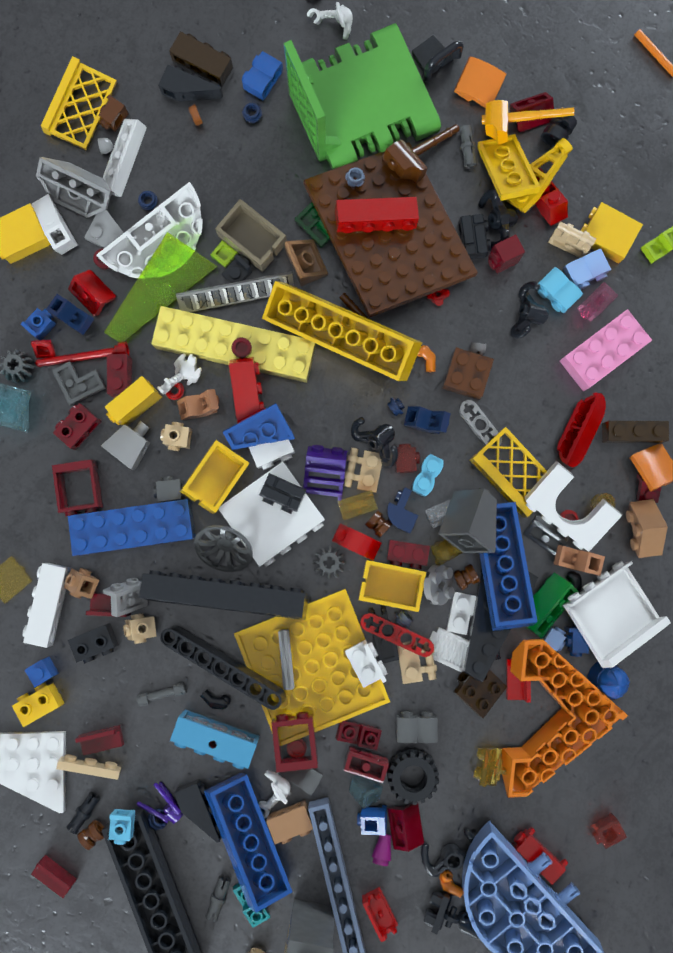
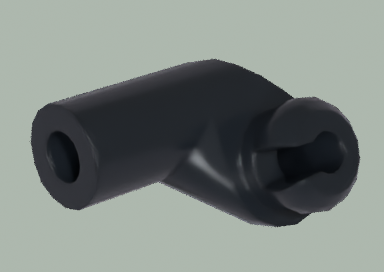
[567,571,582,592]
[200,689,231,710]
[458,911,479,940]

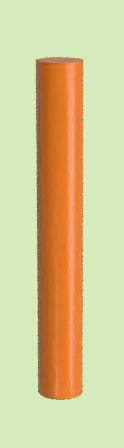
[634,29,673,77]

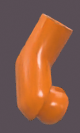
[417,345,436,373]
[439,870,463,898]

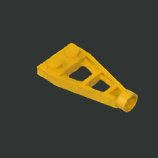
[506,138,573,213]

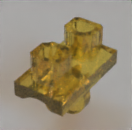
[337,490,378,520]
[431,539,463,565]
[474,748,507,787]

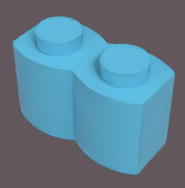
[537,267,583,313]
[411,454,443,497]

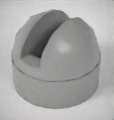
[98,137,113,155]
[470,342,487,355]

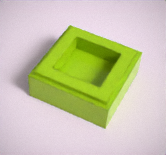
[210,240,238,268]

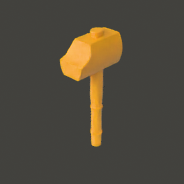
[482,100,574,145]

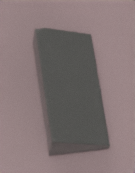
[523,515,569,556]
[278,754,323,796]

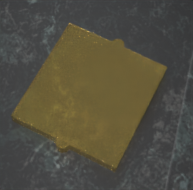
[0,556,32,604]

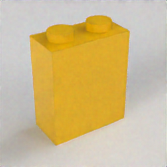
[580,202,643,264]
[0,203,51,264]
[105,376,162,426]

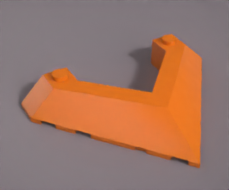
[500,639,628,798]

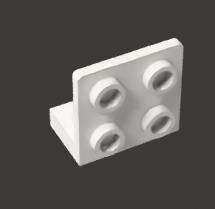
[345,639,388,688]

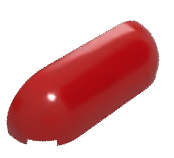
[557,393,606,467]

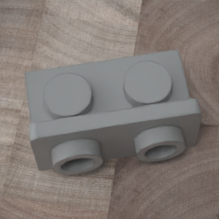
[103,578,148,617]

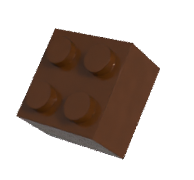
[442,347,494,400]

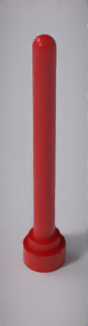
[35,342,130,367]

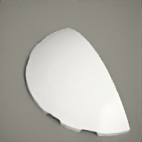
[97,182,203,279]

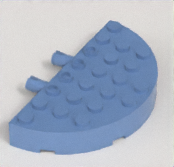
[462,821,604,953]

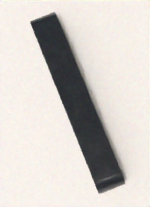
[160,625,286,710]

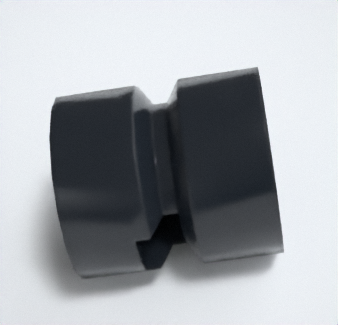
[541,116,577,148]

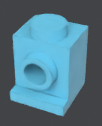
[109,809,135,845]

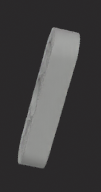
[459,400,502,450]

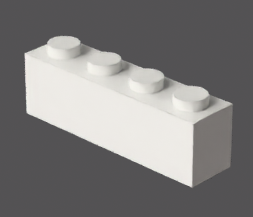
[23,563,71,648]

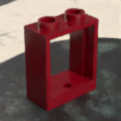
[52,459,103,516]
[271,712,318,773]

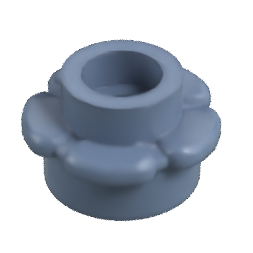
[345,167,365,187]
[395,609,414,628]

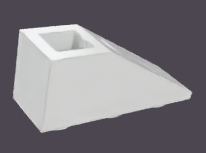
[32,194,78,255]

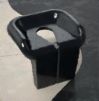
[412,35,464,82]

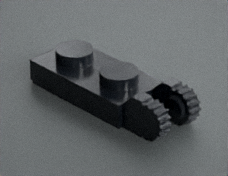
[369,605,399,663]

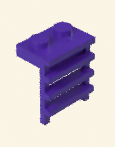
[303,445,347,503]

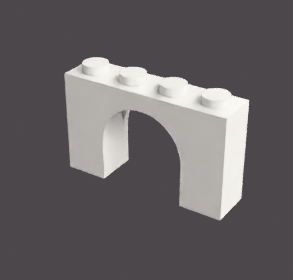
[525,461,622,552]

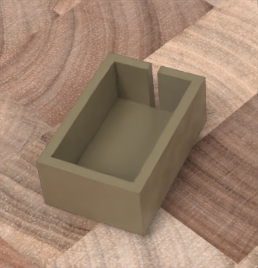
[215,199,287,272]

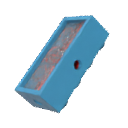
[170,709,260,769]

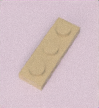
[56,754,121,780]

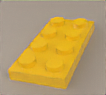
[477,134,540,201]

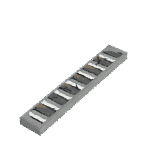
[176,271,295,312]

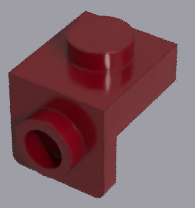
[636,472,661,503]

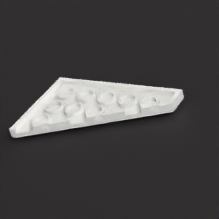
[0,731,66,813]

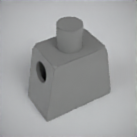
[101,421,150,471]

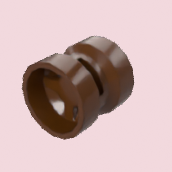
[365,510,392,538]
[453,564,480,590]
[77,820,104,850]

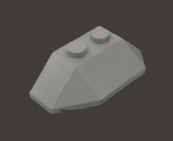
[36,157,112,218]

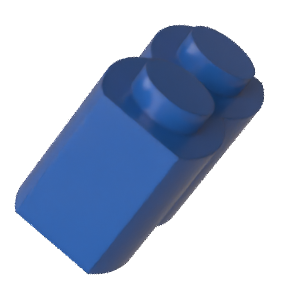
[242,51,283,101]

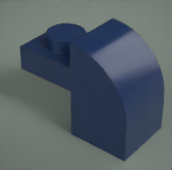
[46,294,94,335]
[404,406,451,434]
[387,487,419,534]

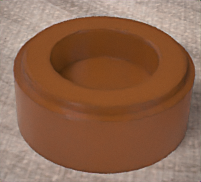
[188,104,203,126]

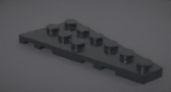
[463,568,538,682]

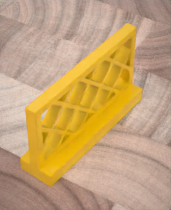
[41,56,117,150]
[469,427,547,517]

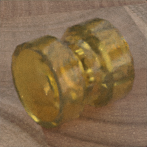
[590,493,616,510]

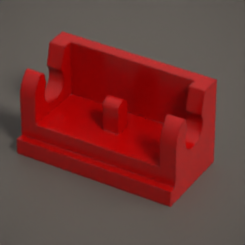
[362,887,398,942]

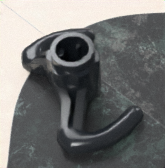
[478,189,518,249]
[510,281,549,339]
[351,417,398,468]
[421,829,475,877]

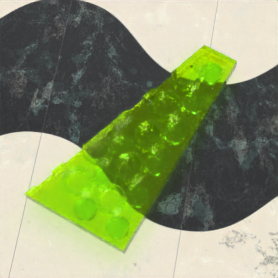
[104,232,217,342]

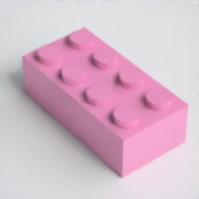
[560,309,652,392]

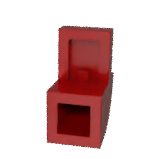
[332,523,382,561]

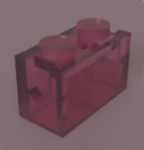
[577,282,618,322]

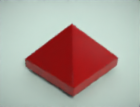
[31,340,56,358]

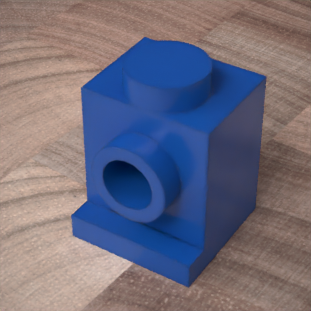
[21,308,56,340]
[564,626,589,657]
[357,805,388,836]

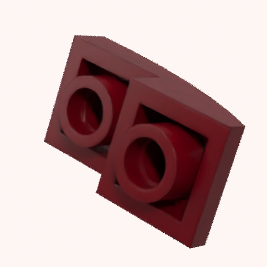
[336,720,382,750]

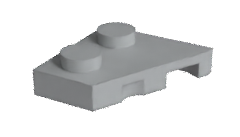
[84,210,124,248]

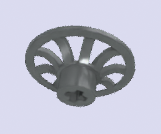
[194,525,253,572]

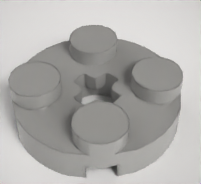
[424,564,455,605]

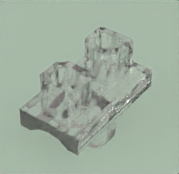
[425,499,451,528]

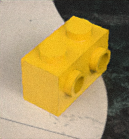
[12,682,65,727]

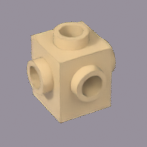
[161,422,192,451]
[123,614,157,644]

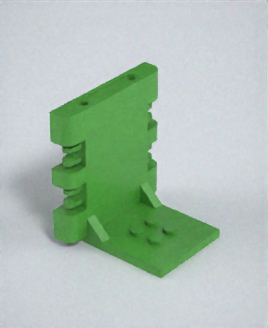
[284,23,441,170]

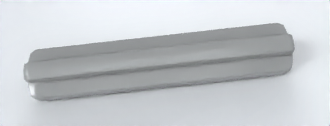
[278,629,295,690]

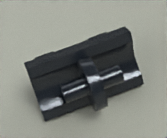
[423,891,460,935]

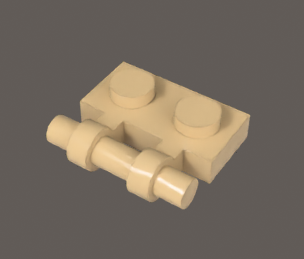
[548,221,596,258]
[343,448,382,493]
[397,639,437,684]

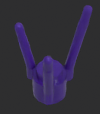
[136,782,183,824]

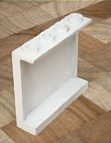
[219,461,325,567]
[563,561,671,668]

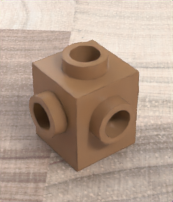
[64,568,99,599]

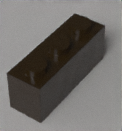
[169,31,233,87]
[602,421,669,443]

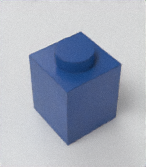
[25,656,59,688]

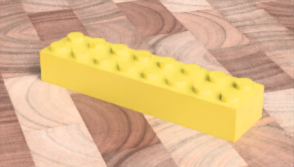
[151,306,316,383]

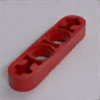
[360,612,434,657]

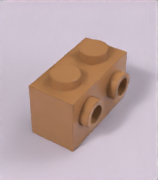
[266,800,313,844]

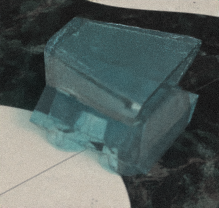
[0,383,32,432]

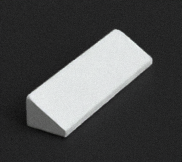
[103,119,147,197]

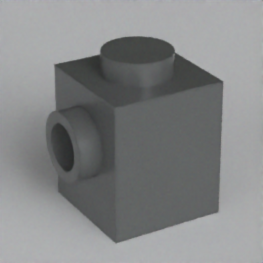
[153,476,185,502]

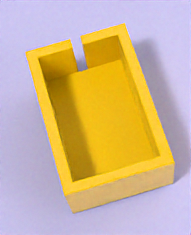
[179,440,249,514]
[358,560,426,612]

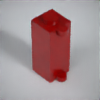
[512,827,568,885]

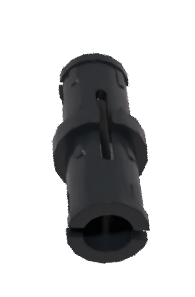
[66,792,101,834]

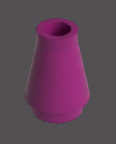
[371,834,391,866]

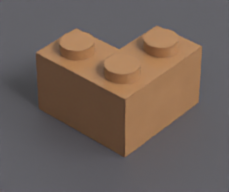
[626,499,668,558]

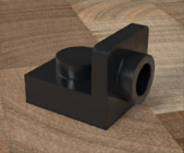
[222,254,252,283]

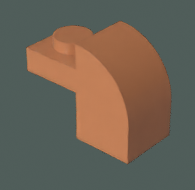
[177,389,219,420]
[554,545,605,576]

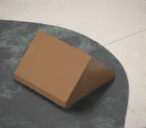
[284,239,328,286]

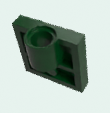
[294,202,331,248]

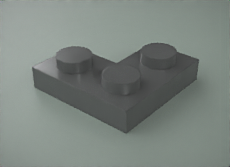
[52,361,106,406]

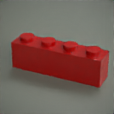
[335,197,419,233]
[229,357,265,423]

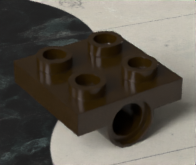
[453,670,507,719]

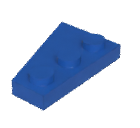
[223,403,295,450]

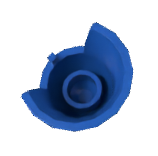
[587,662,630,701]

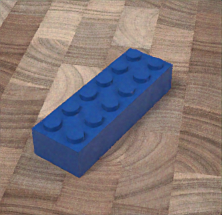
[68,499,196,556]
[479,502,538,631]
[204,773,293,913]

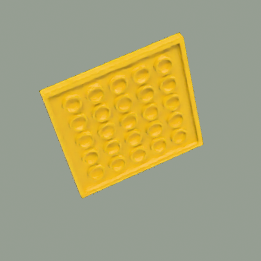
[234,589,390,746]

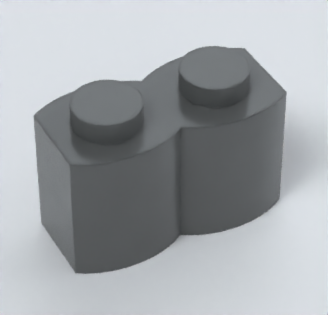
[396,711,438,743]

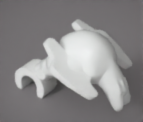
[307,2,353,40]
[157,353,202,394]
[258,770,291,819]

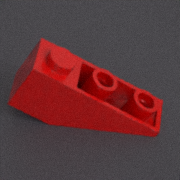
[535,167,568,226]

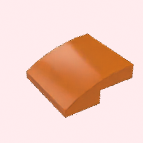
[454,56,506,109]
[630,443,673,491]

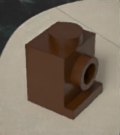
[98,95,129,132]

